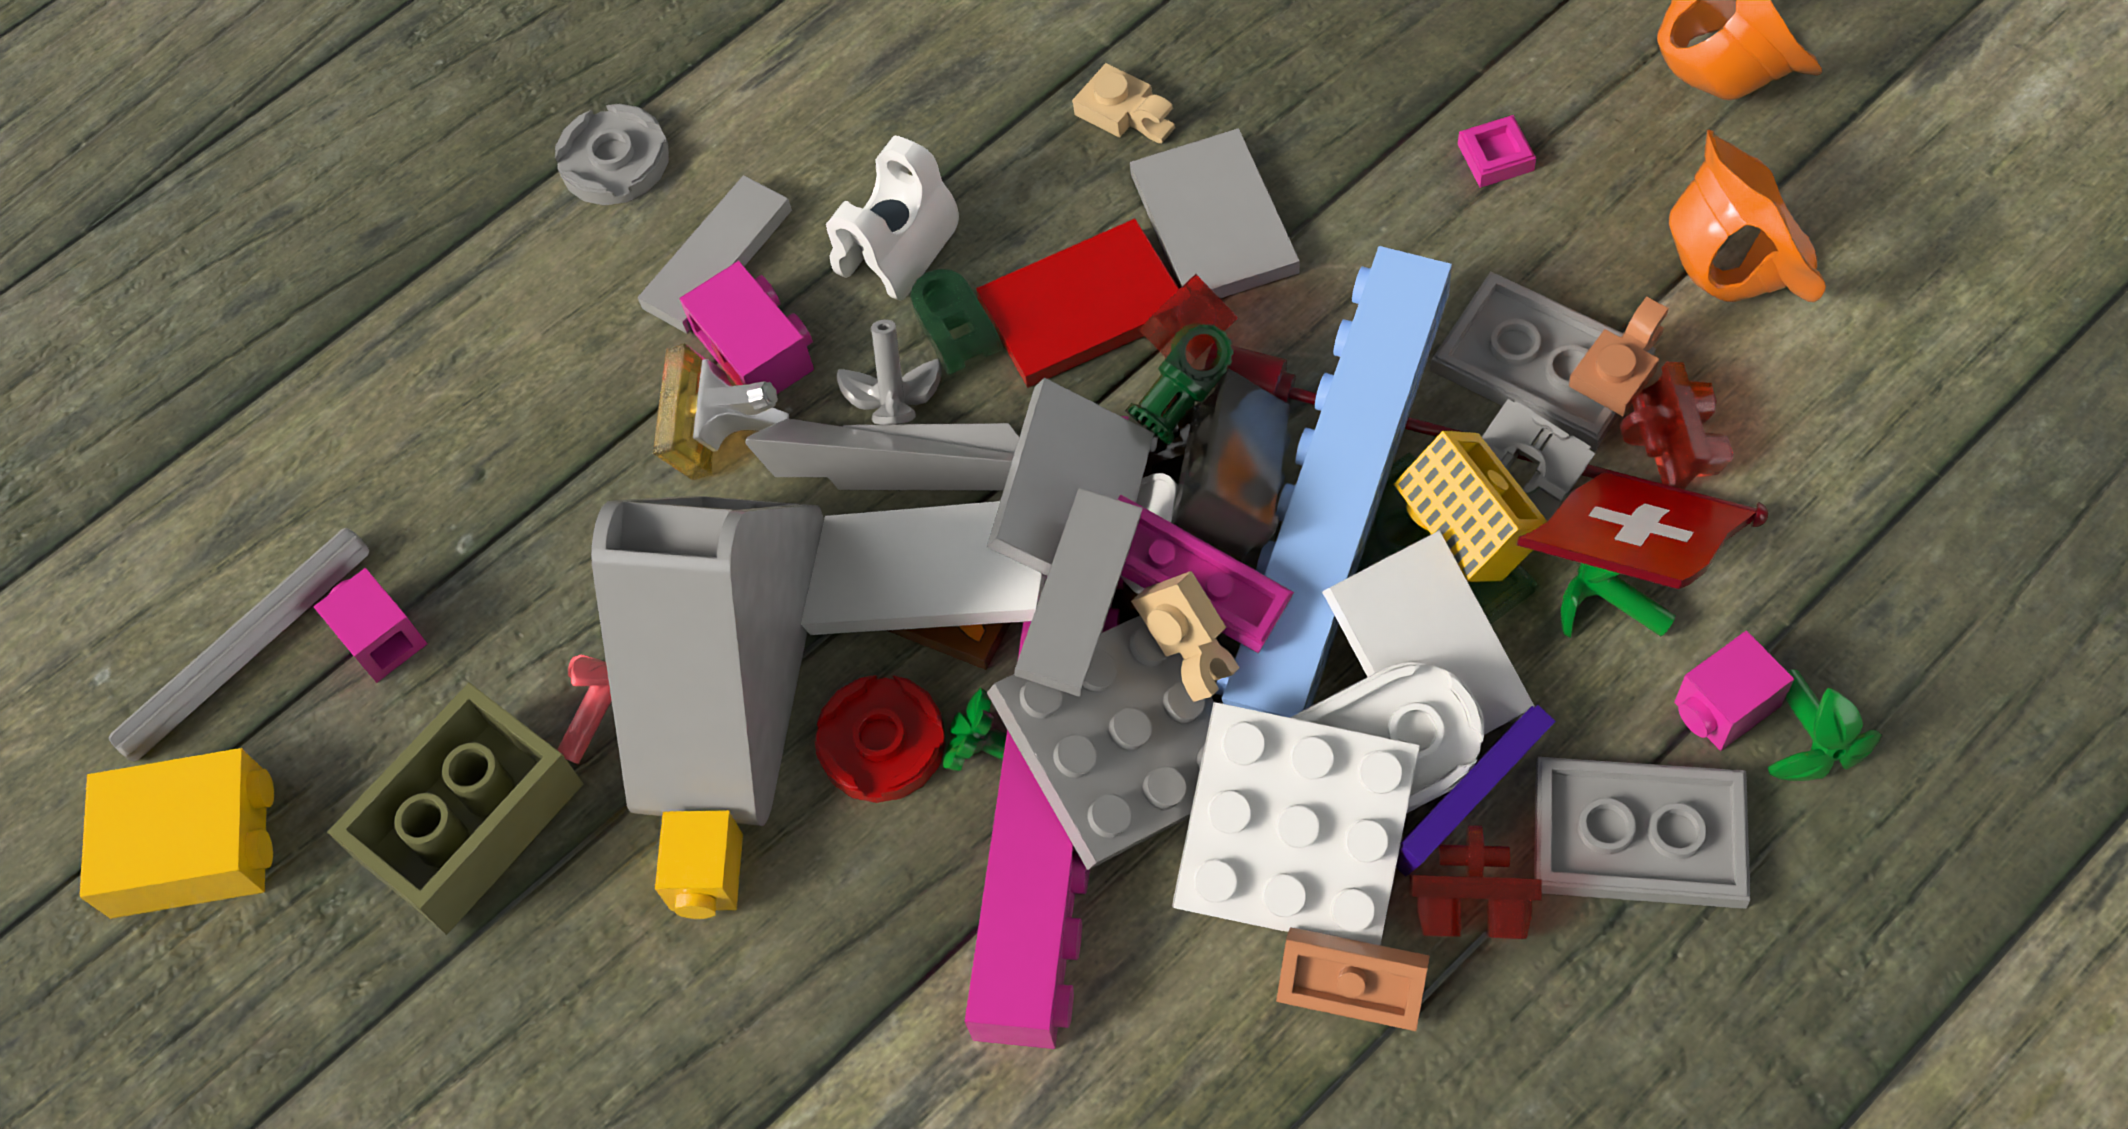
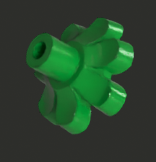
[943,688,1007,771]

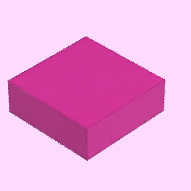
[1458,115,1536,188]

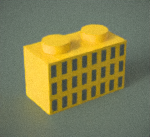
[1394,431,1548,582]

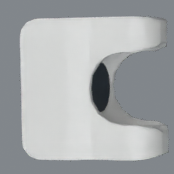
[826,136,959,301]

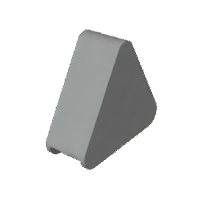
[591,496,824,826]

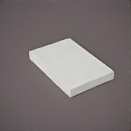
[1322,530,1535,735]

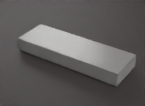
[637,175,792,334]
[1014,488,1143,697]

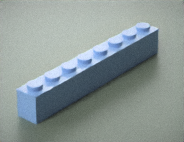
[1215,246,1452,718]

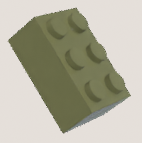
[327,682,584,935]

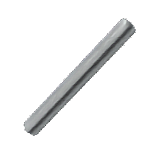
[109,528,369,762]

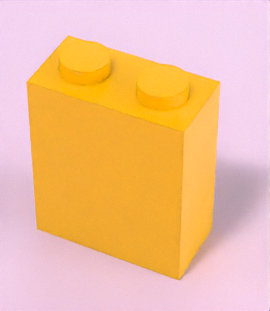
[80,748,274,919]

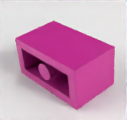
[679,260,814,394]

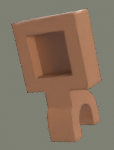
[1569,296,1669,417]

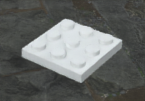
[1172,702,1420,945]

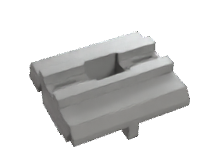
[1482,399,1595,521]

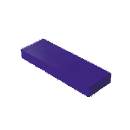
[1396,705,1556,877]

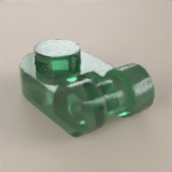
[910,269,1003,375]

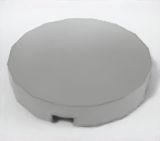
[555,103,669,205]

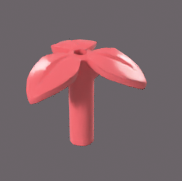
[557,655,612,764]

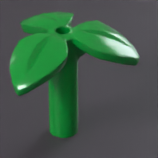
[1561,563,1676,638]
[1768,669,1882,781]

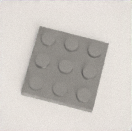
[987,616,1214,870]

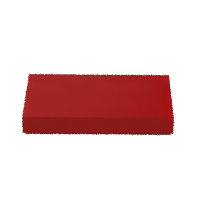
[976,218,1189,388]

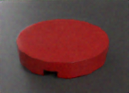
[815,675,946,803]

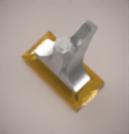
[653,343,789,480]

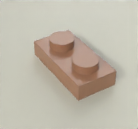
[1276,927,1430,1031]

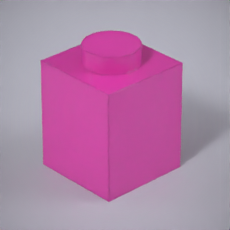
[313,568,428,683]
[1674,630,1794,751]

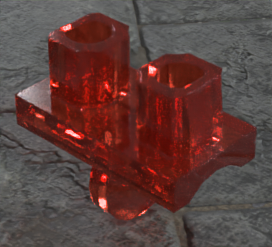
[1620,361,1734,489]
[1409,825,1542,939]

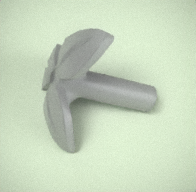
[837,320,942,425]

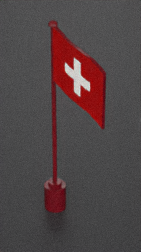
[1204,342,1768,589]

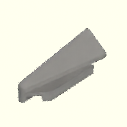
[745,419,1019,490]

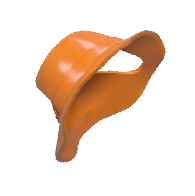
[1657,0,1822,101]
[1669,129,1826,302]

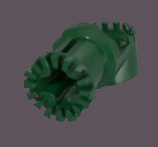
[1125,323,1234,445]

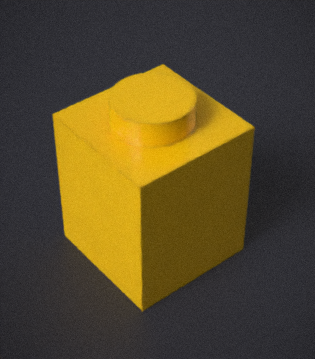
[655,810,743,919]

